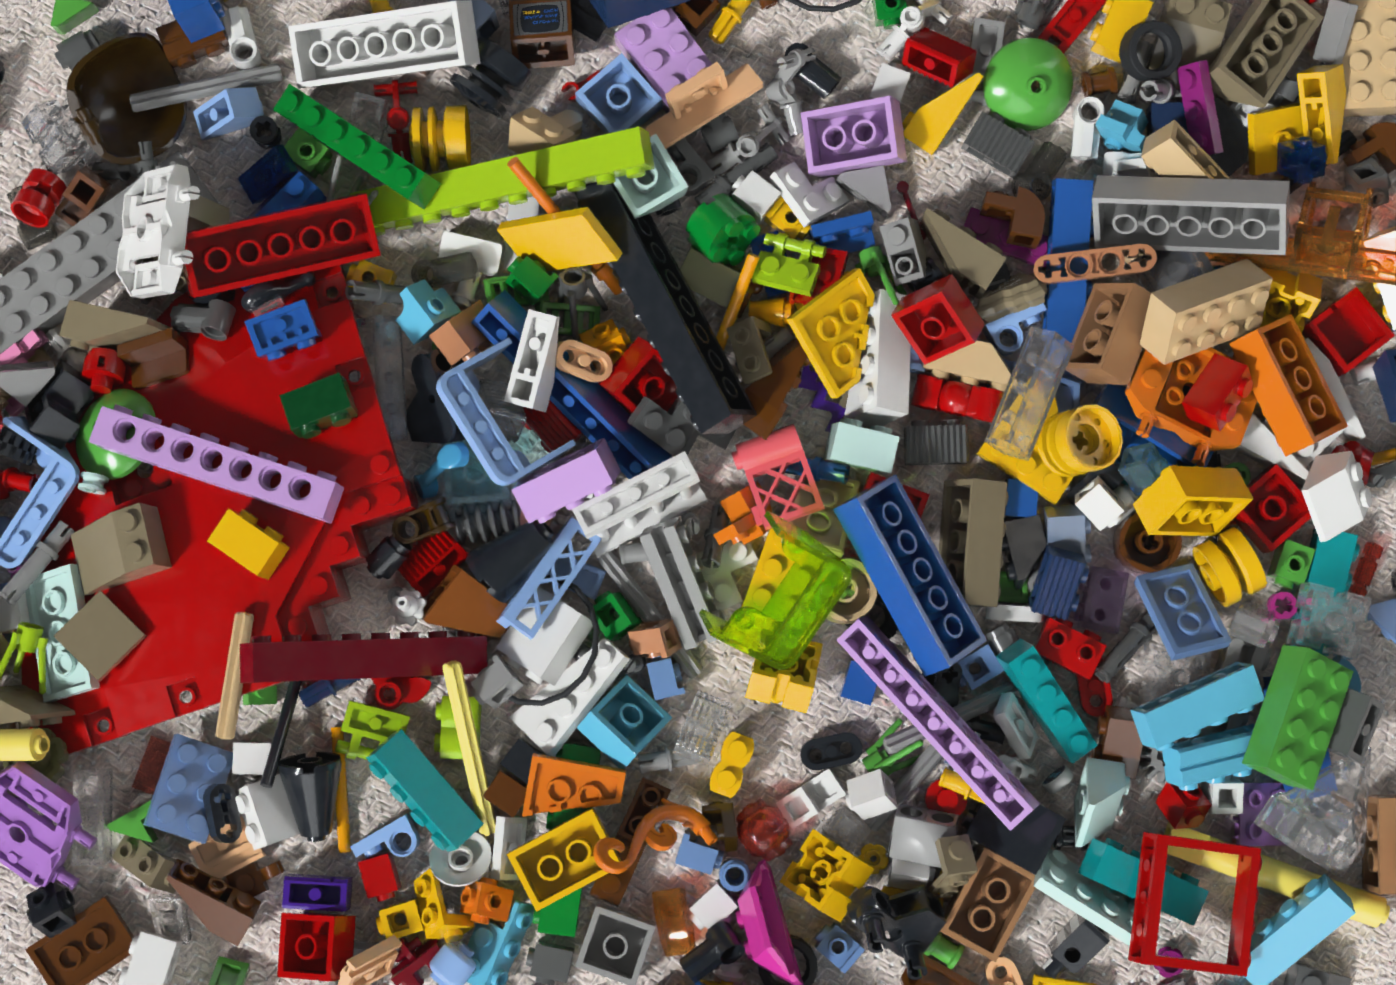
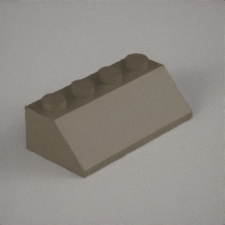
[1209,0,1324,108]
[939,478,1008,607]

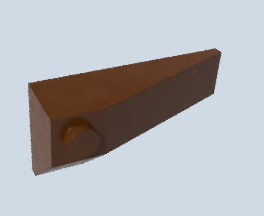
[740,337,811,440]

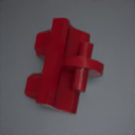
[391,936,442,985]

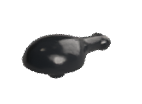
[241,271,316,314]

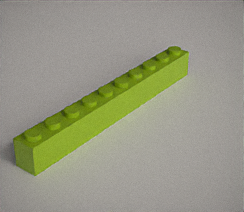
[350,126,655,236]

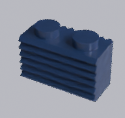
[1029,545,1089,620]

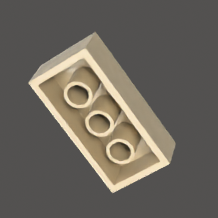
[1342,0,1396,117]
[1140,259,1273,365]

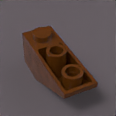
[166,859,262,946]

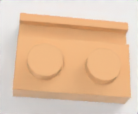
[188,817,266,879]
[337,935,402,985]

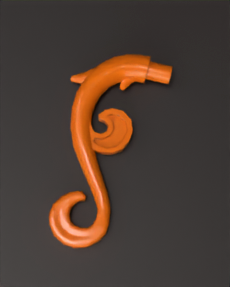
[593,798,718,874]

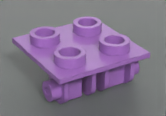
[1233,782,1290,846]

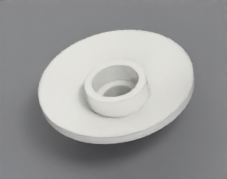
[429,832,492,887]

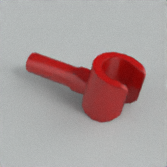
[562,70,600,102]

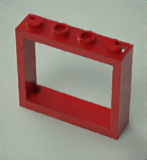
[1128,832,1262,977]

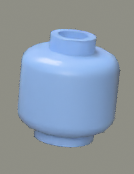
[429,941,477,985]

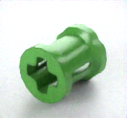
[923,932,965,970]

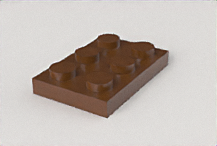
[25,895,134,985]

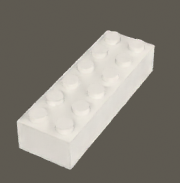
[288,0,481,89]

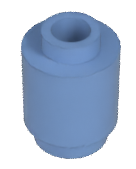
[719,857,751,892]

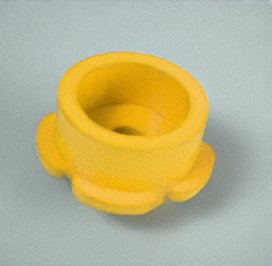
[858,843,889,874]

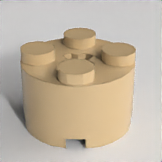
[813,558,877,624]

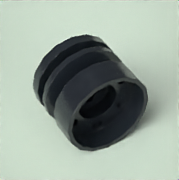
[450,37,532,118]

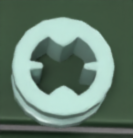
[78,472,109,495]

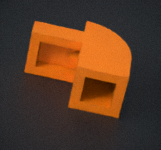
[713,480,772,545]

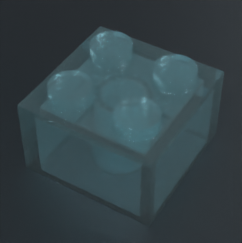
[441,440,512,508]

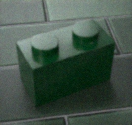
[279,372,359,439]

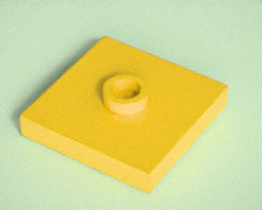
[1247,103,1306,176]

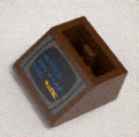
[509,0,577,69]

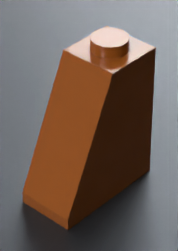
[422,564,510,638]

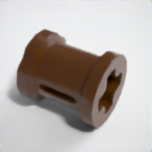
[1081,66,1118,98]

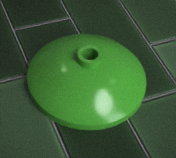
[983,38,1073,131]
[76,389,155,480]

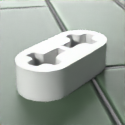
[985,603,1045,622]

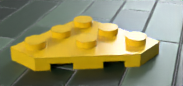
[786,268,875,398]
[977,376,1073,505]

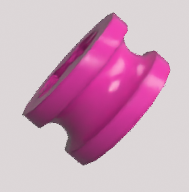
[1267,592,1298,619]

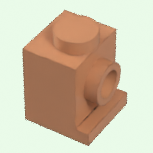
[628,619,682,658]

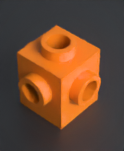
[460,877,514,925]

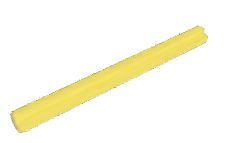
[443,660,496,836]

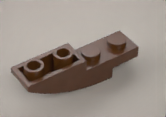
[590,777,671,907]

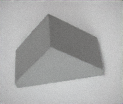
[836,165,892,218]
[0,361,55,407]

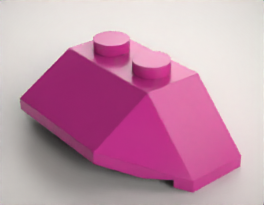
[735,859,804,985]

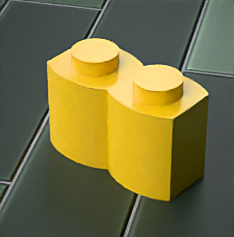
[709,731,754,798]

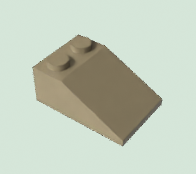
[1143,0,1233,90]
[59,300,181,353]
[71,503,172,596]

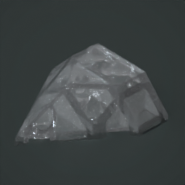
[1253,746,1372,880]

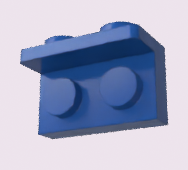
[809,211,876,254]
[244,299,322,361]

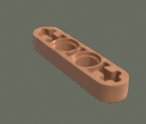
[1033,244,1157,284]

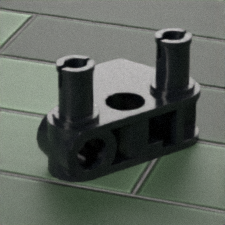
[403,348,466,444]
[847,886,946,980]

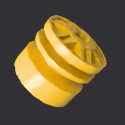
[409,105,471,172]
[1038,405,1123,477]

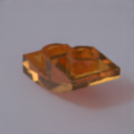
[652,888,696,957]

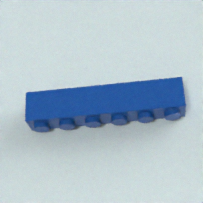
[1040,178,1094,366]

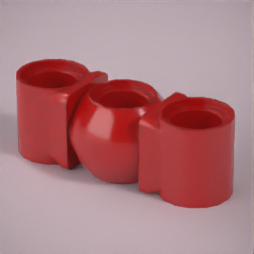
[911,374,1004,423]

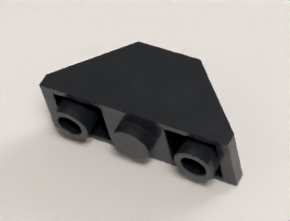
[1210,98,1248,177]

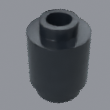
[366,535,412,579]

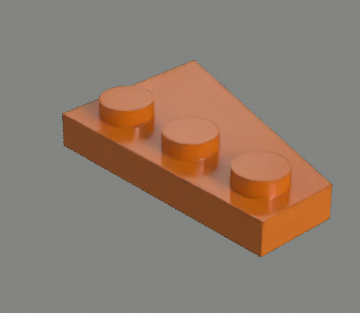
[522,753,627,817]

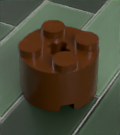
[1113,513,1182,574]

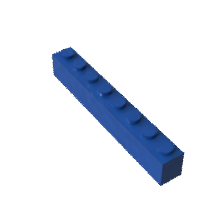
[471,290,672,479]

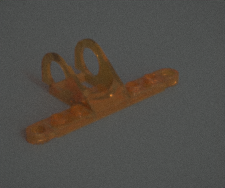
[1198,181,1396,286]

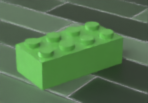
[1242,645,1354,790]

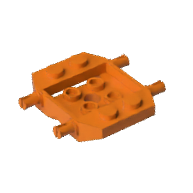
[1125,347,1257,466]

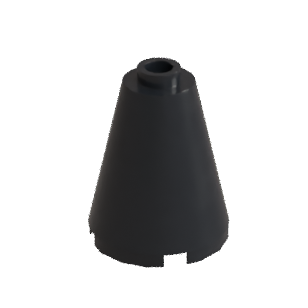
[466,520,554,603]
[278,752,342,842]

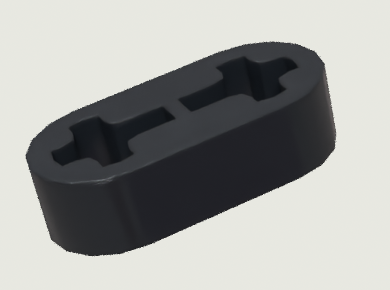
[203,784,242,843]

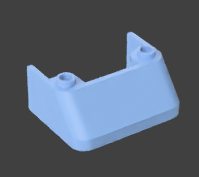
[436,338,576,486]
[0,416,80,568]

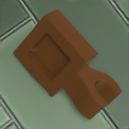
[226,860,285,897]

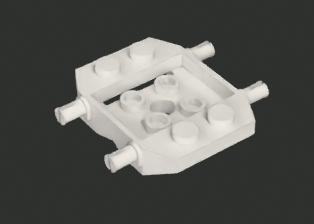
[116,164,200,298]

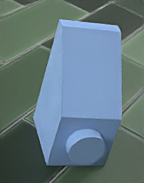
[193,87,265,140]

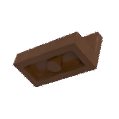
[117,327,190,390]

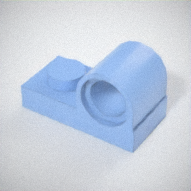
[982,303,1047,356]
[350,813,420,859]

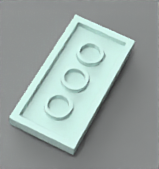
[25,564,100,702]
[1034,848,1135,946]

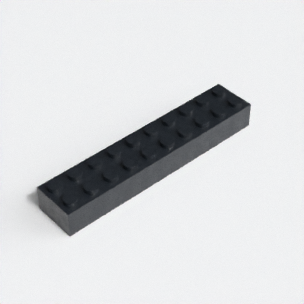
[574,182,757,434]

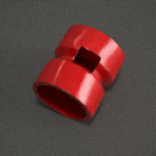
[10,168,67,228]

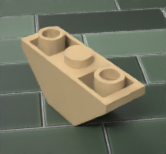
[923,340,1019,393]

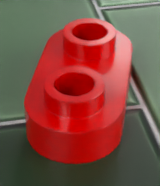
[1075,658,1113,717]

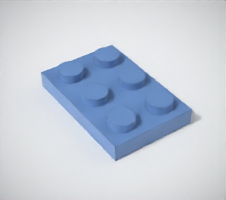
[1134,563,1232,661]
[143,734,233,844]

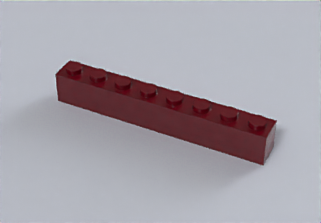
[240,631,488,683]

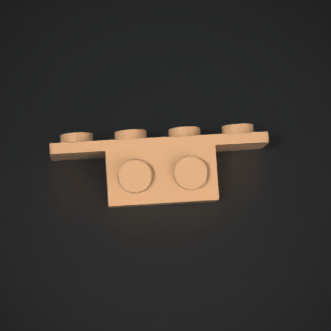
[645,62,764,149]

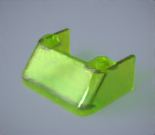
[699,510,852,670]

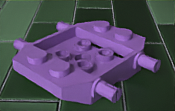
[0,761,98,890]

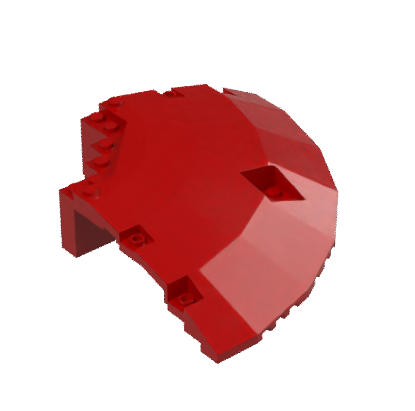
[21,265,420,755]

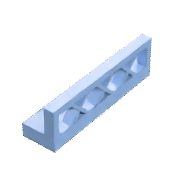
[496,517,602,640]

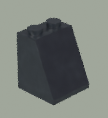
[961,802,1066,875]

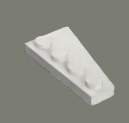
[509,638,630,757]

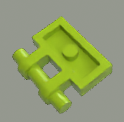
[752,232,826,297]
[335,700,410,760]

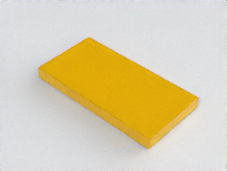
[497,207,622,272]

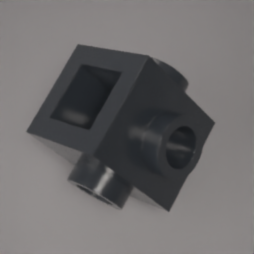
[26,882,77,938]

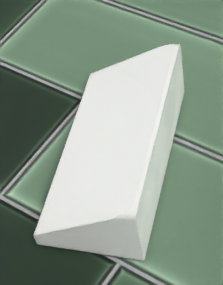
[438,230,505,277]

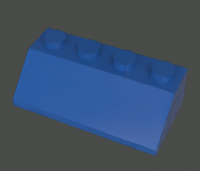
[1092,384,1214,482]

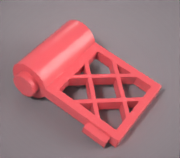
[731,423,825,530]

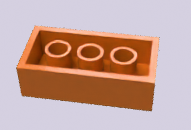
[1229,314,1348,457]

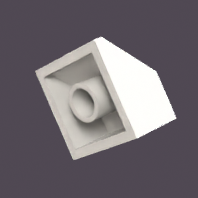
[1301,451,1372,542]

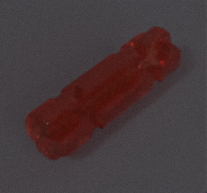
[1347,542,1383,602]

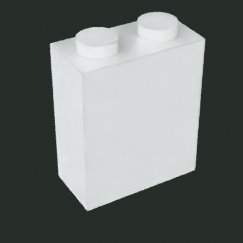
[496,586,593,686]

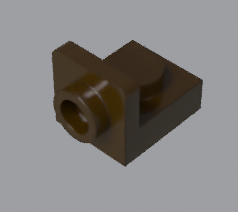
[702,802,738,852]

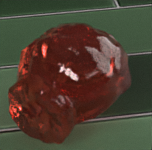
[736,798,793,861]

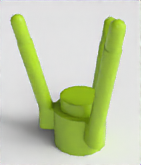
[0,622,48,695]

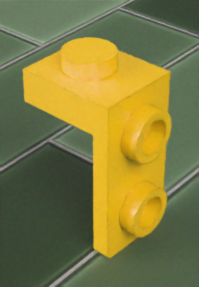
[414,868,475,943]

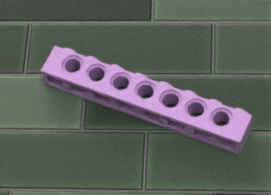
[88,404,344,524]
[837,616,1040,831]

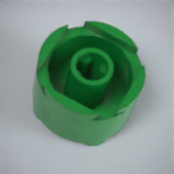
[686,193,761,266]

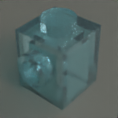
[1118,442,1169,496]

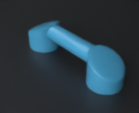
[413,442,469,499]

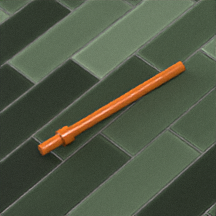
[507,157,622,295]

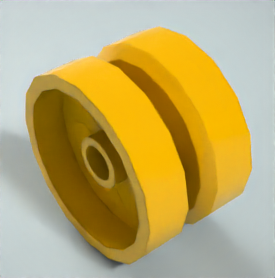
[1192,527,1267,607]

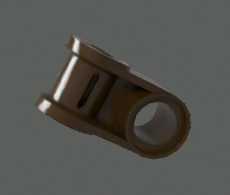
[392,497,457,544]

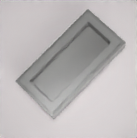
[1313,0,1358,65]

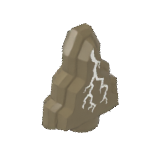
[975,273,1048,323]

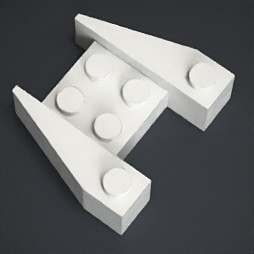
[1234,338,1366,486]

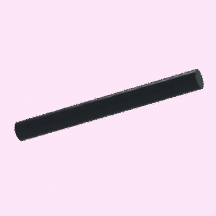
[260,681,302,788]

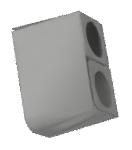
[887,804,959,868]

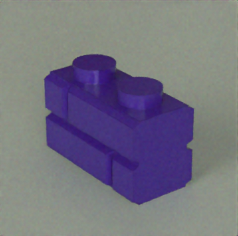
[282,873,353,912]

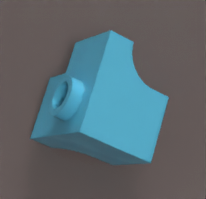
[1095,99,1148,154]
[395,279,462,345]

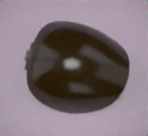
[66,33,187,165]

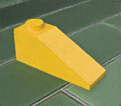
[1297,64,1346,165]
[902,73,984,155]

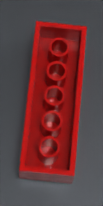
[183,193,381,298]

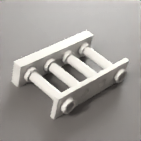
[572,451,708,558]

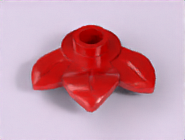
[371,676,431,710]

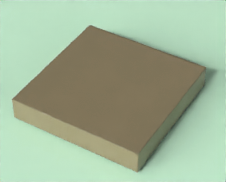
[54,591,146,681]

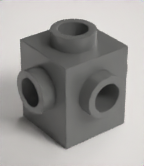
[1343,157,1391,213]

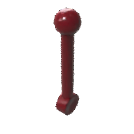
[897,181,927,241]

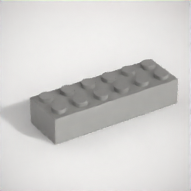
[1092,175,1290,255]

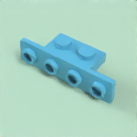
[467,900,535,985]

